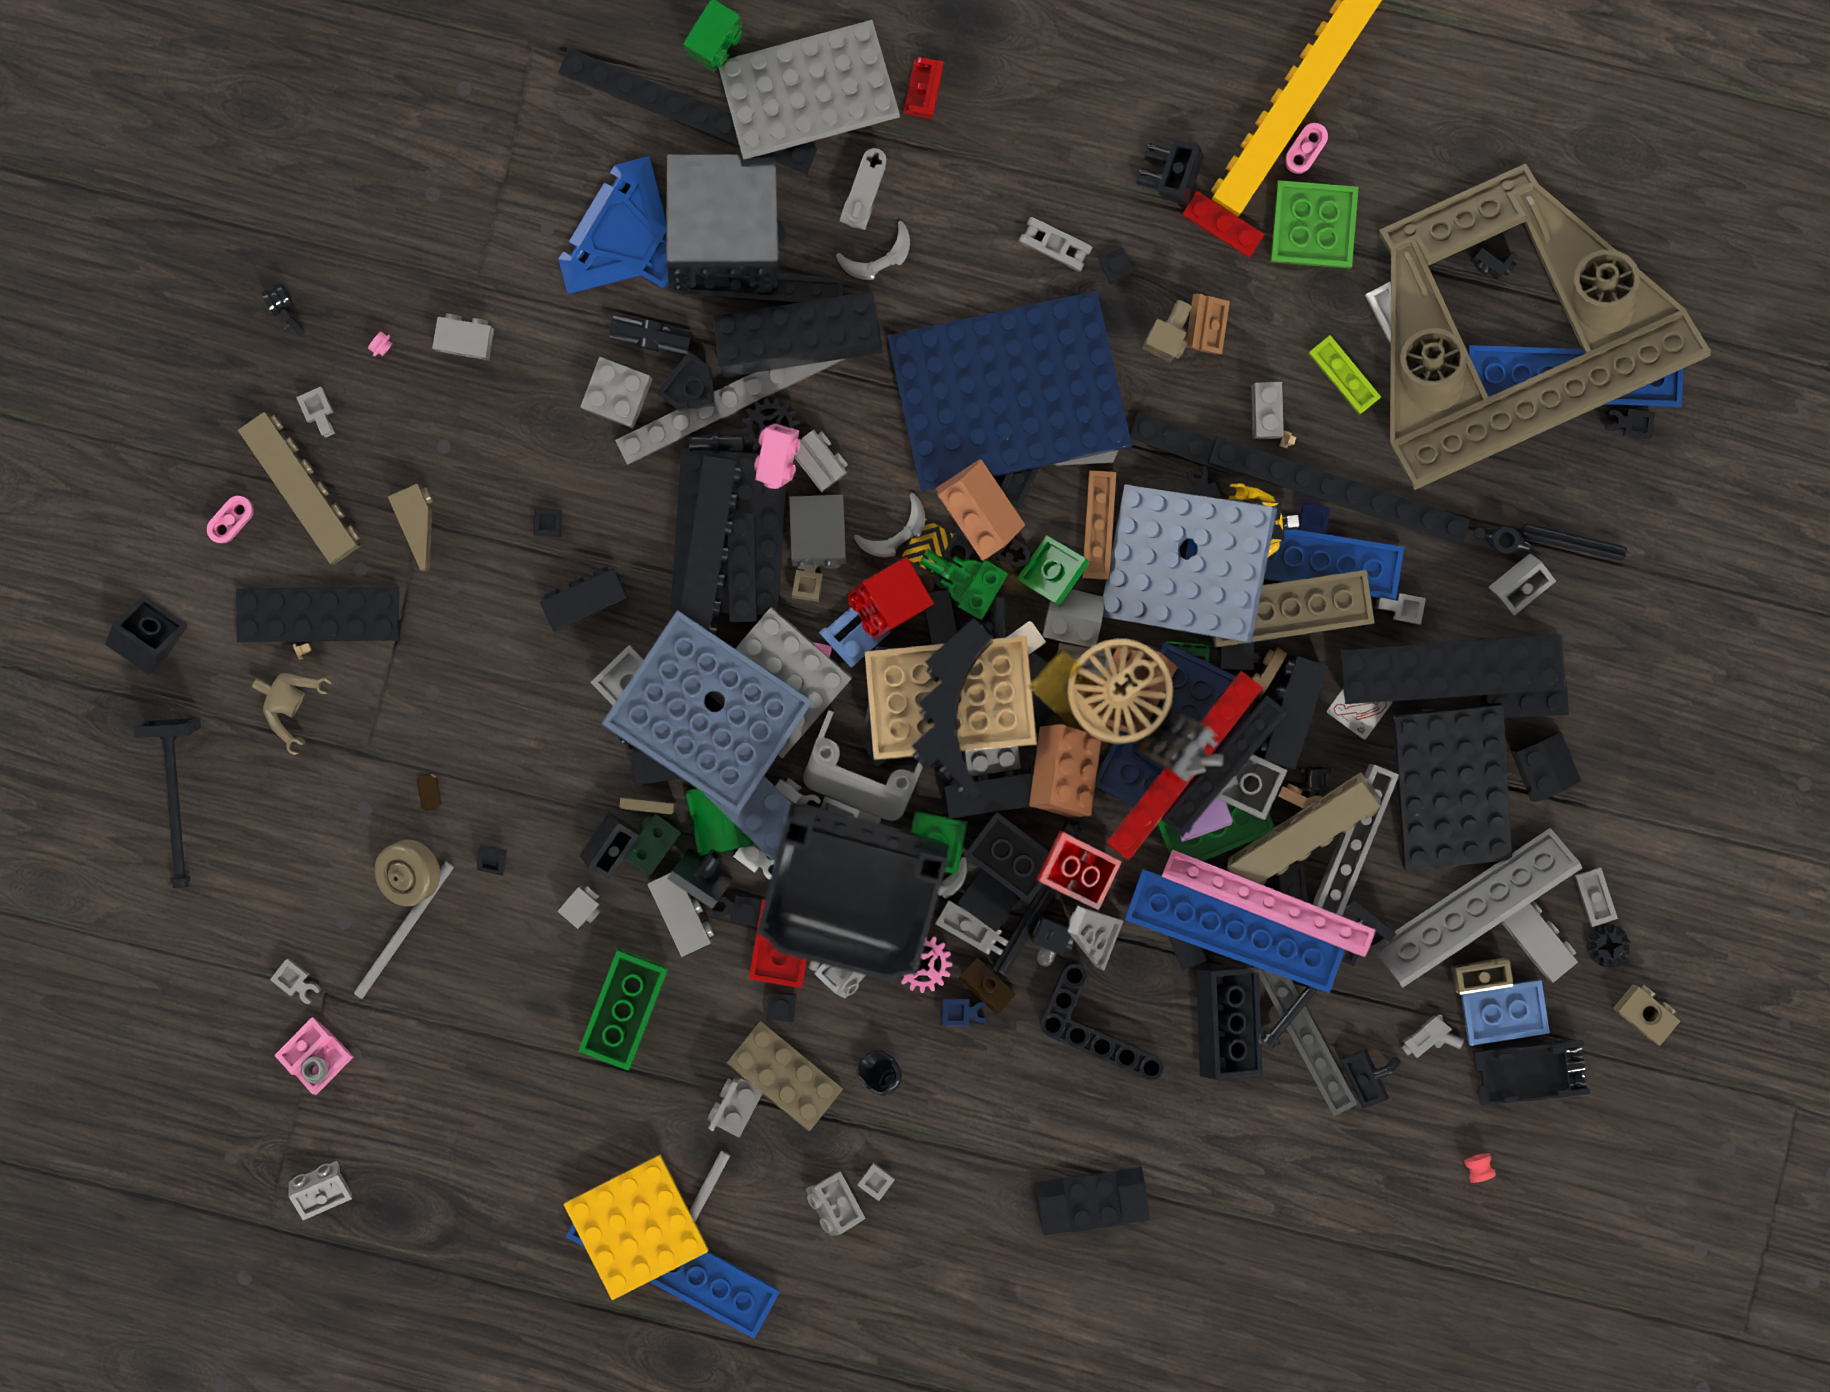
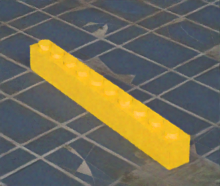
[1211,0,1382,217]

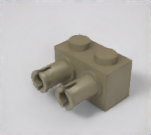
[1142,300,1193,363]

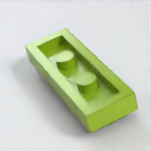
[1308,335,1381,415]

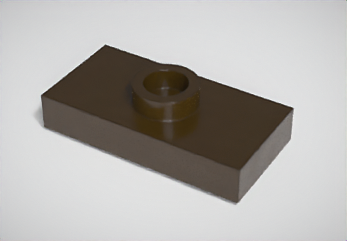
[958,958,1016,1015]

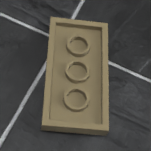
[726,1021,843,1131]

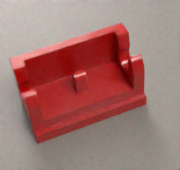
[904,57,943,119]

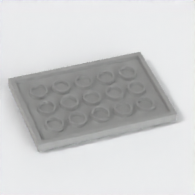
[719,20,900,159]

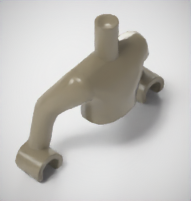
[252,673,335,755]

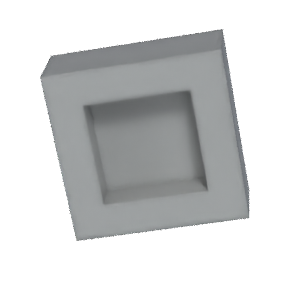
[857,1162,895,1201]

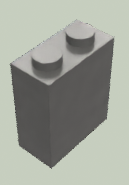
[789,495,846,569]

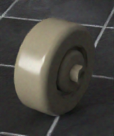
[374,839,440,906]

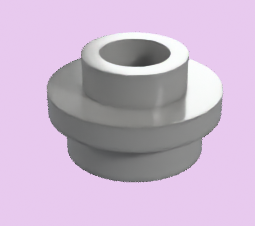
[301,1056,328,1084]

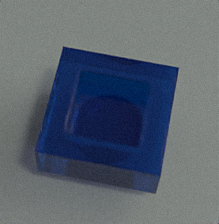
[1298,503,1330,534]

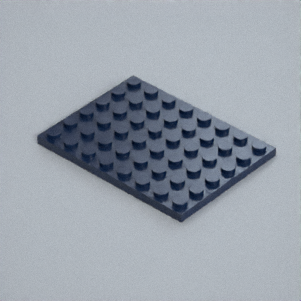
[887,291,1132,492]

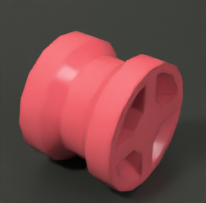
[1464,1153,1496,1183]

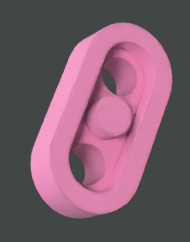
[1285,123,1328,174]
[207,496,254,543]

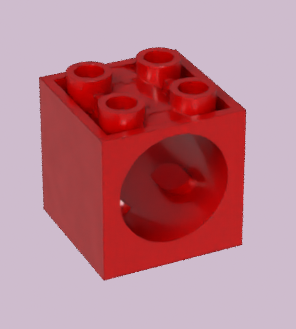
[847,557,934,640]

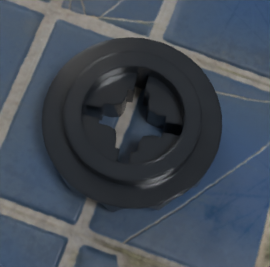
[1587,924,1630,967]

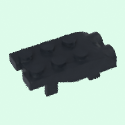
[1133,708,1218,782]
[1473,1040,1590,1106]

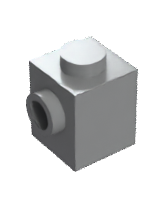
[557,885,601,929]

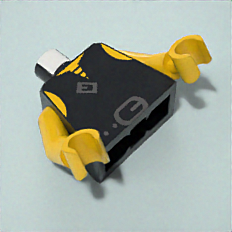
[1229,484,1299,557]

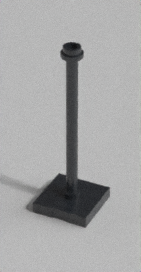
[134,718,201,888]
[1261,896,1397,1049]

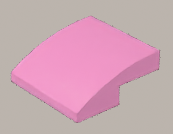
[275,1017,354,1095]

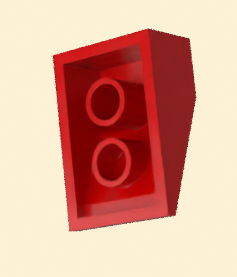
[1037,831,1122,910]

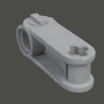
[840,148,887,230]

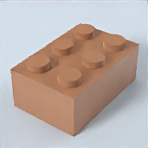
[1089,648,1177,734]
[1029,724,1101,817]

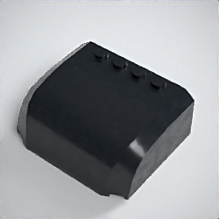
[757,804,949,981]

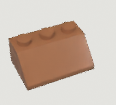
[936,459,1025,561]

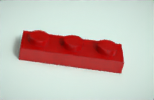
[1182,191,1265,258]

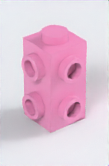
[754,423,800,489]

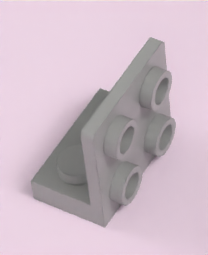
[707,1074,762,1137]

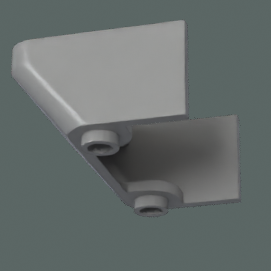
[803,710,923,821]

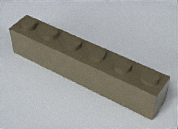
[238,412,361,564]
[1227,772,1381,885]

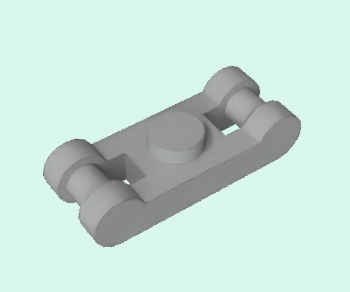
[1018,217,1092,272]

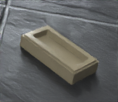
[619,797,676,814]

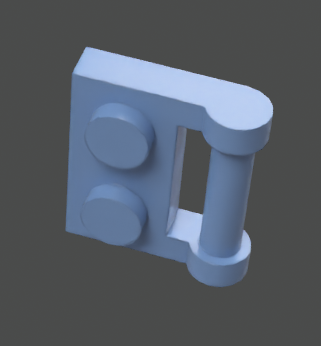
[819,607,891,668]

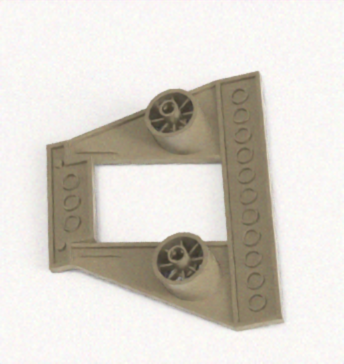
[1379,163,1711,490]

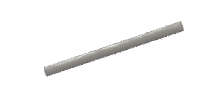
[354,861,454,999]

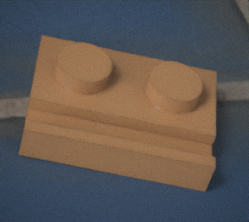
[1186,294,1230,354]

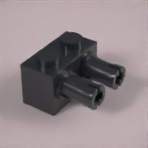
[1136,139,1204,206]

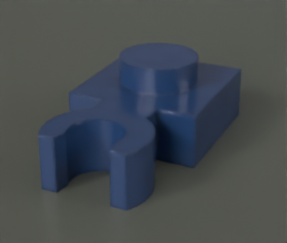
[940,998,987,1026]

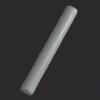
[689,1151,730,1221]

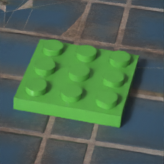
[1271,180,1359,269]

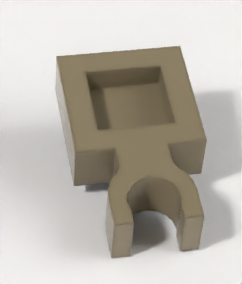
[792,565,823,602]

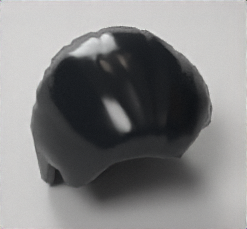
[857,1049,902,1096]

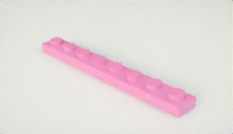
[1162,850,1376,957]

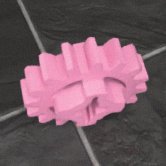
[901,936,952,993]

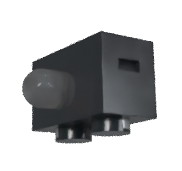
[1031,915,1075,966]

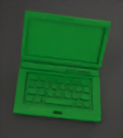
[685,789,755,856]

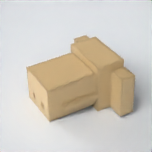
[1279,431,1296,448]
[293,643,312,660]

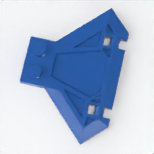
[559,156,668,294]

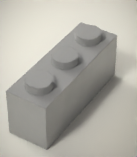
[648,872,714,957]
[1501,901,1578,982]

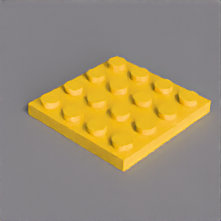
[563,1154,709,1300]

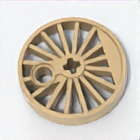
[1068,639,1173,743]

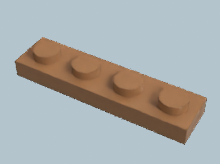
[1082,471,1116,580]

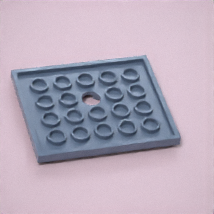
[1102,485,1277,643]
[601,611,812,815]

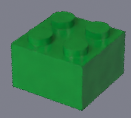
[683,0,744,72]

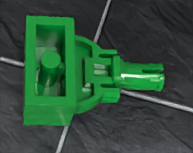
[919,549,1008,620]

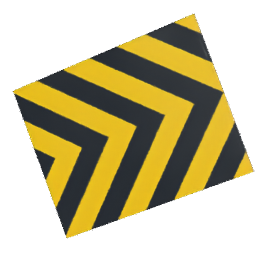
[902,519,954,573]

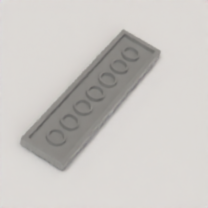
[1372,828,1582,988]

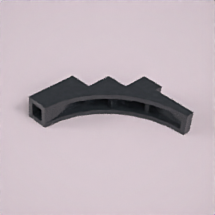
[911,619,993,802]

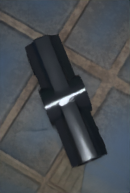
[609,316,693,355]

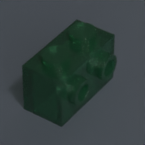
[624,813,683,876]

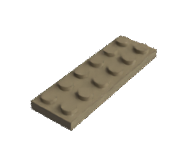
[1213,570,1374,647]

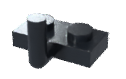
[1340,1049,1401,1109]

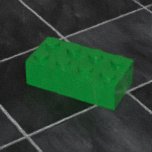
[578,948,670,1071]

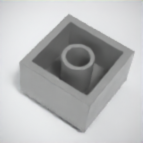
[581,357,653,429]

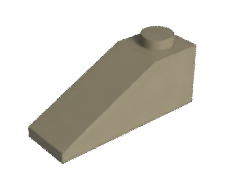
[388,484,433,571]

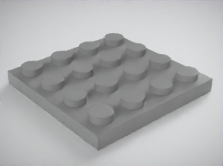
[707,607,853,758]

